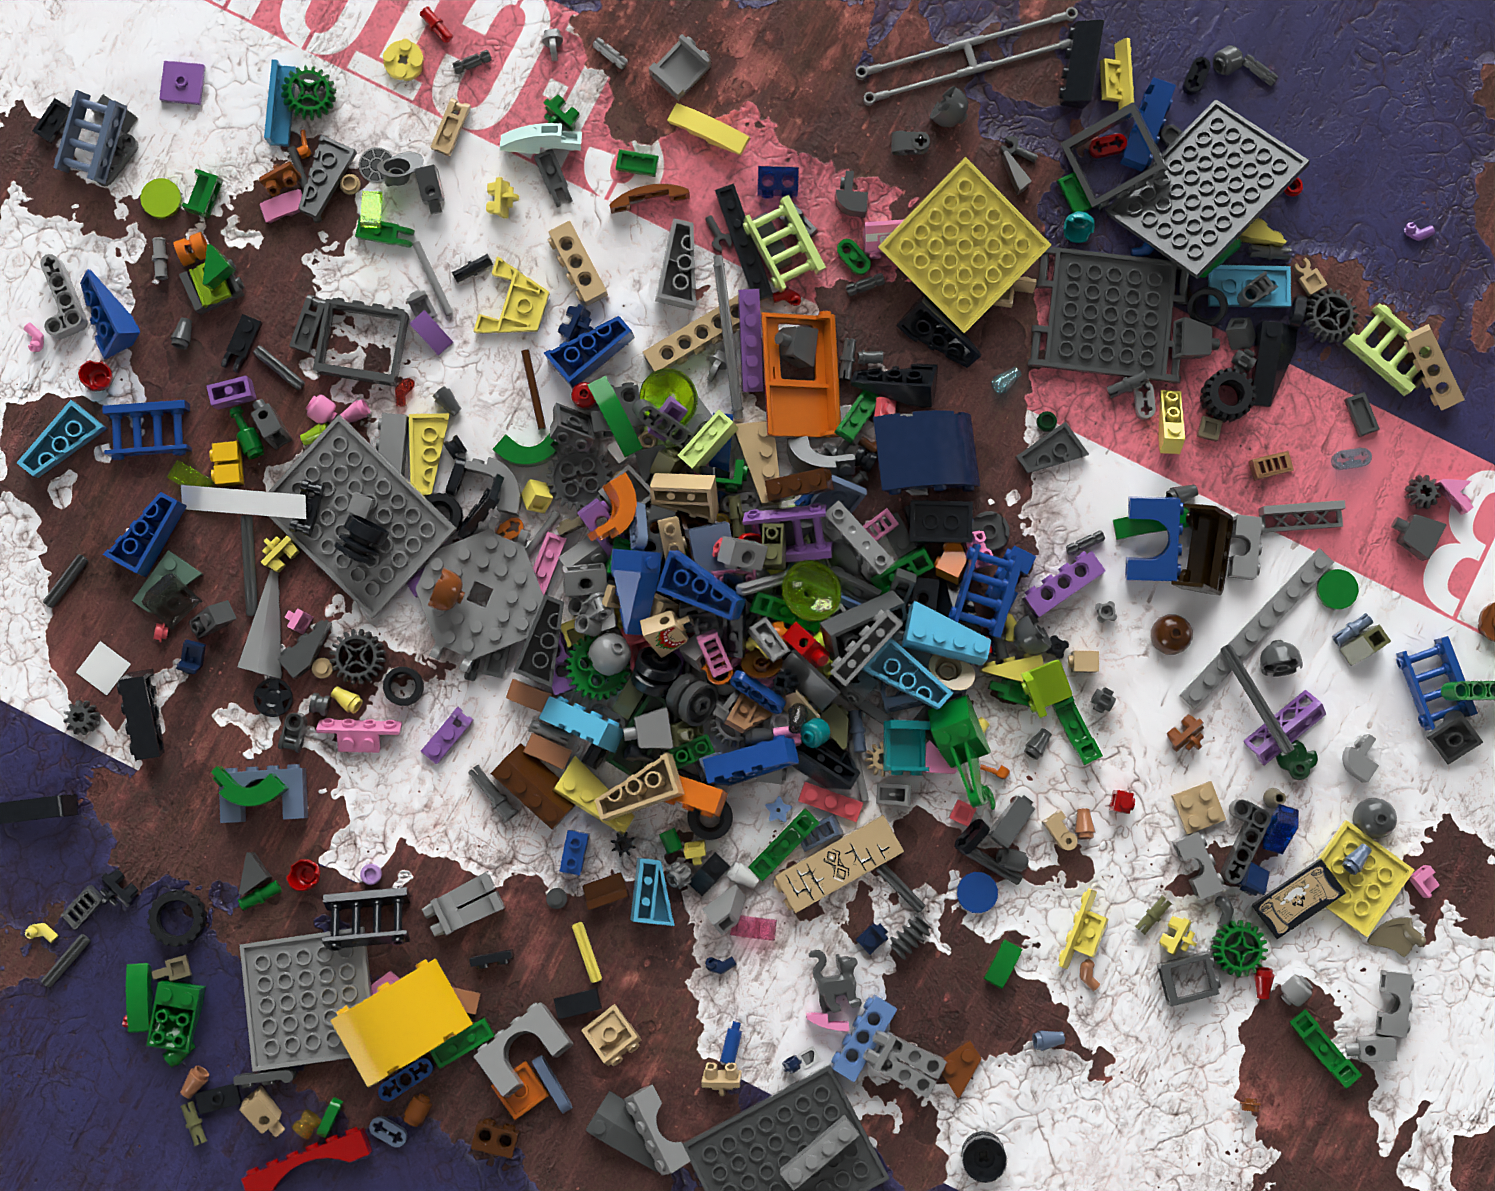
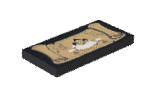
[1252,858,1346,939]

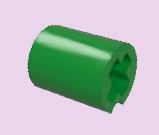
[659,828,683,854]

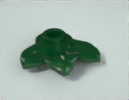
[1276,740,1318,780]

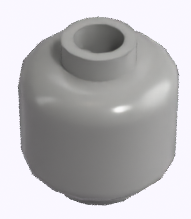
[1281,975,1313,1007]

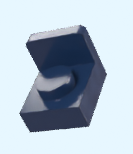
[855,922,889,955]

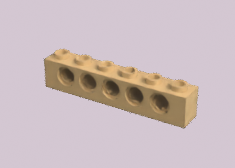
[643,295,739,376]

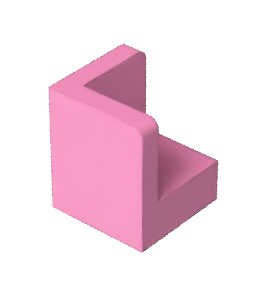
[1409,865,1439,898]

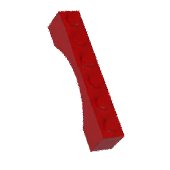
[241,1126,373,1191]

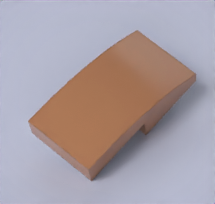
[506,679,554,712]
[523,733,572,770]

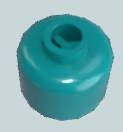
[800,718,831,748]

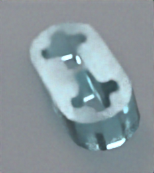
[1331,448,1372,470]

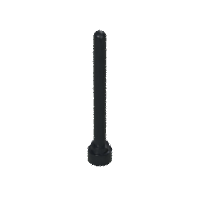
[624,744,715,787]

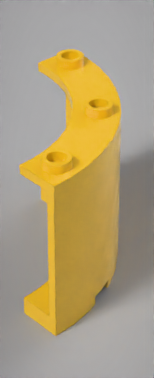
[330,958,473,1087]

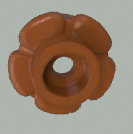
[1240,1098,1261,1112]

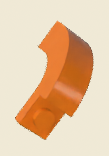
[587,472,637,541]

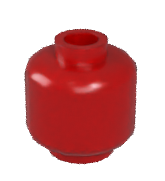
[571,382,597,410]

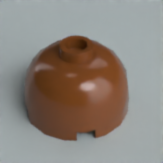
[427,568,465,611]

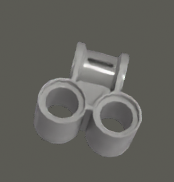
[568,592,612,636]

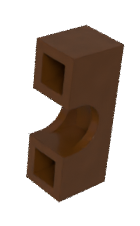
[765,468,834,503]

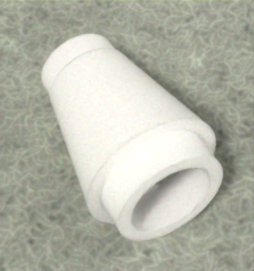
[727,862,759,888]

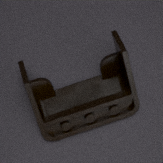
[1171,503,1233,596]

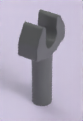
[1000,136,1038,162]
[705,215,732,253]

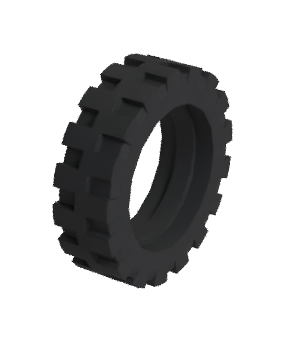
[147,890,207,947]

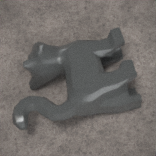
[809,950,862,1013]

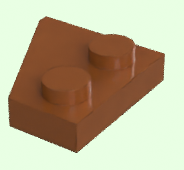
[941,1040,982,1098]

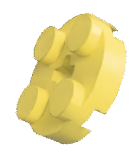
[383,39,424,81]

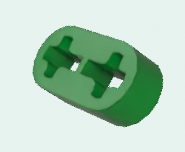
[316,1097,344,1138]

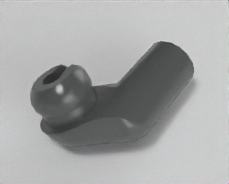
[1215,896,1234,926]

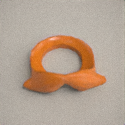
[701,654,733,685]

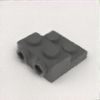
[550,403,595,452]

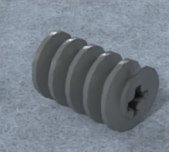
[889,913,932,960]

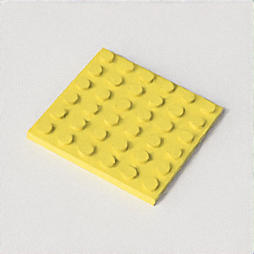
[878,157,1051,333]

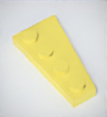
[553,756,635,835]

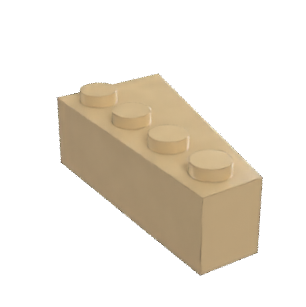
[595,753,685,821]

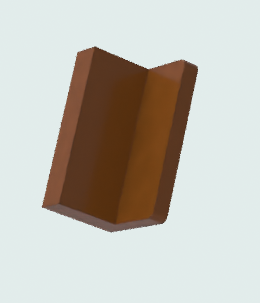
[582,872,629,910]

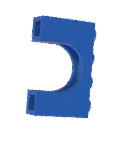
[1125,496,1184,581]

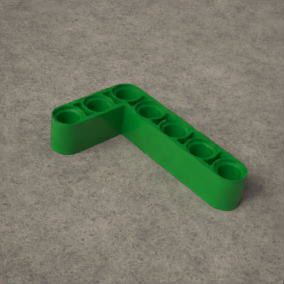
[1441,681,1495,701]

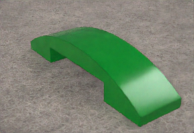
[588,376,643,458]
[1112,508,1190,540]
[749,592,824,633]
[1052,696,1103,765]
[748,808,820,882]
[1289,1009,1362,1089]

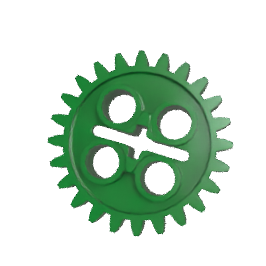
[563,635,630,701]

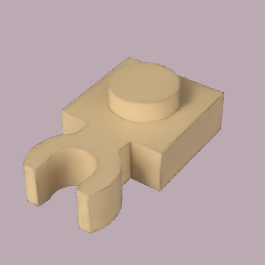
[1293,258,1328,297]

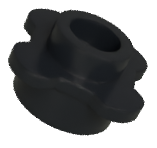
[1045,635,1069,659]

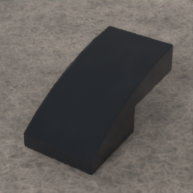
[554,988,602,1019]

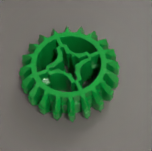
[281,65,336,121]
[1211,920,1268,977]

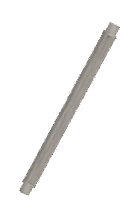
[713,255,744,419]

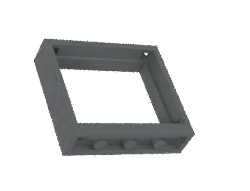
[1060,102,1168,210]
[313,297,409,387]

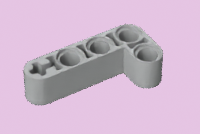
[40,254,88,339]

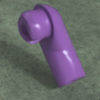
[1404,222,1435,241]

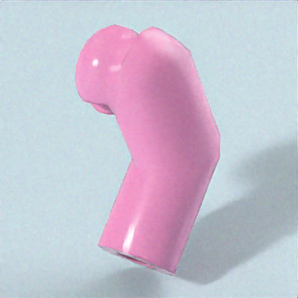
[24,323,44,352]
[773,726,802,746]

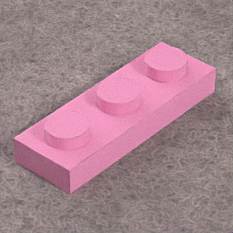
[533,531,567,595]

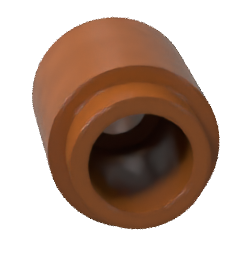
[403,1093,432,1127]

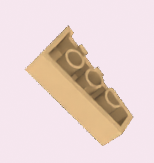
[734,421,782,507]

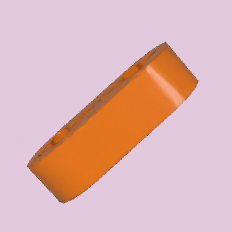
[496,517,524,541]

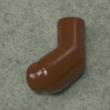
[857,436,877,454]

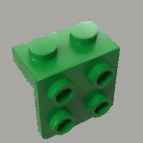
[716,459,748,493]

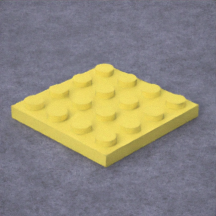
[1317,820,1414,937]

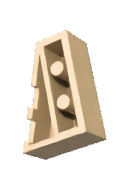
[649,473,719,524]

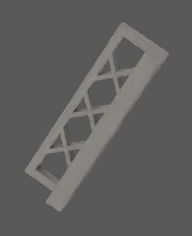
[1258,500,1346,533]

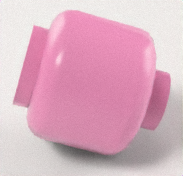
[305,395,337,424]

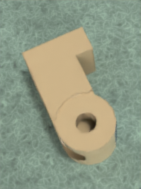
[1042,810,1078,850]

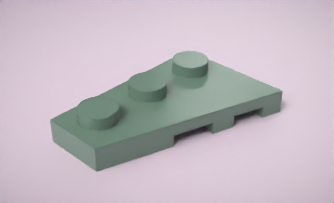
[132,550,203,613]

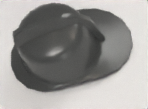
[377,152,424,187]

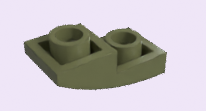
[611,677,646,720]

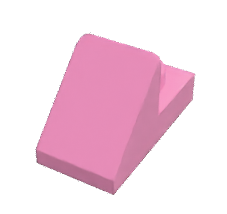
[1434,479,1474,515]

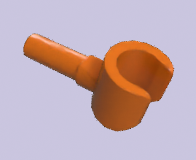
[297,129,311,159]
[980,764,1010,779]

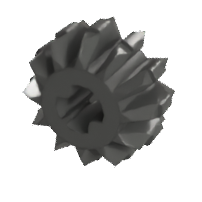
[1404,475,1441,509]
[63,700,100,735]

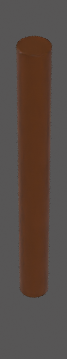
[521,349,546,430]

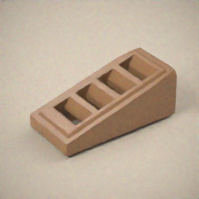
[1249,451,1294,481]

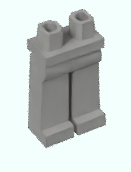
[422,871,506,937]
[863,1030,947,1099]

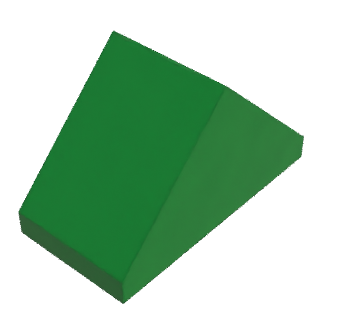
[203,244,235,290]

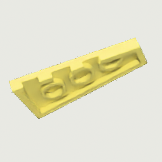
[409,413,450,496]

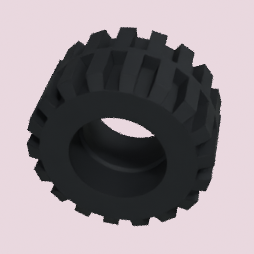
[1200,368,1256,423]

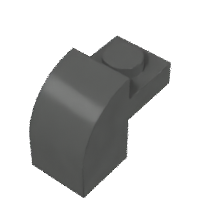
[835,171,868,218]

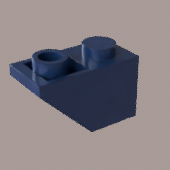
[1236,862,1270,896]

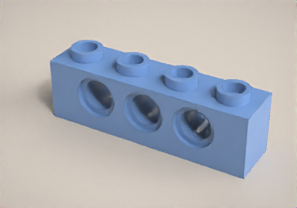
[831,994,897,1082]

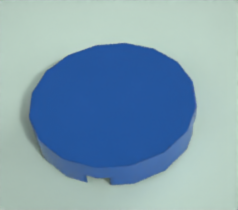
[957,872,998,913]

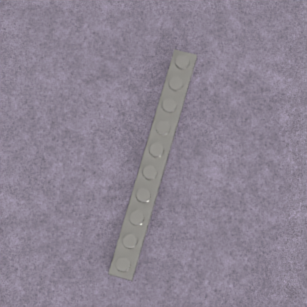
[1179,548,1334,709]

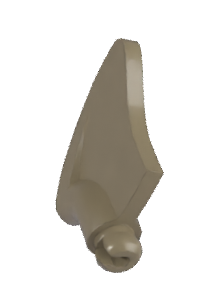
[1367,917,1426,958]

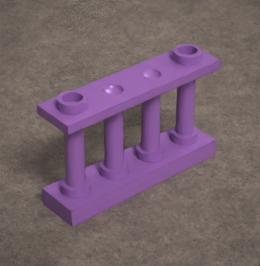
[743,503,833,562]

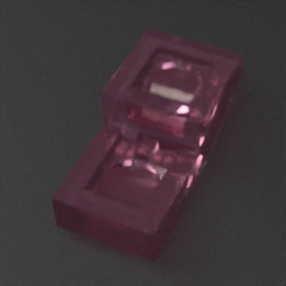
[730,915,777,941]

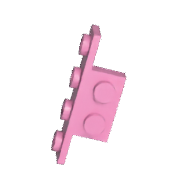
[316,718,402,753]

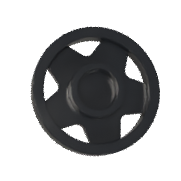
[253,678,293,717]

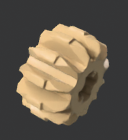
[865,742,891,777]

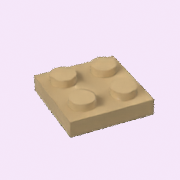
[1171,781,1226,834]

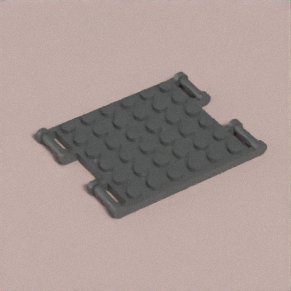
[1028,247,1189,384]

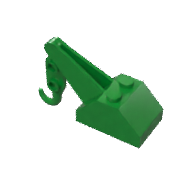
[928,694,996,810]

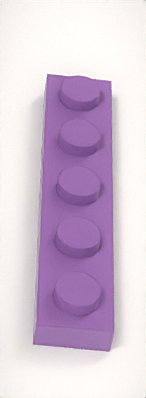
[738,289,763,392]

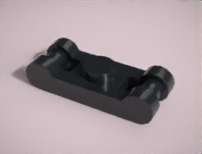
[289,479,325,536]

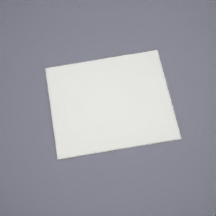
[76,641,131,695]

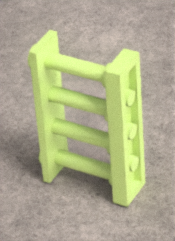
[743,195,826,293]
[1343,303,1430,396]

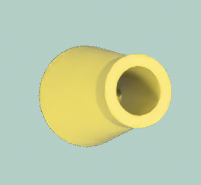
[331,686,363,714]

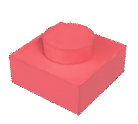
[874,397,897,417]
[949,799,977,827]

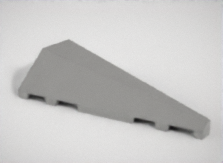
[238,570,283,679]

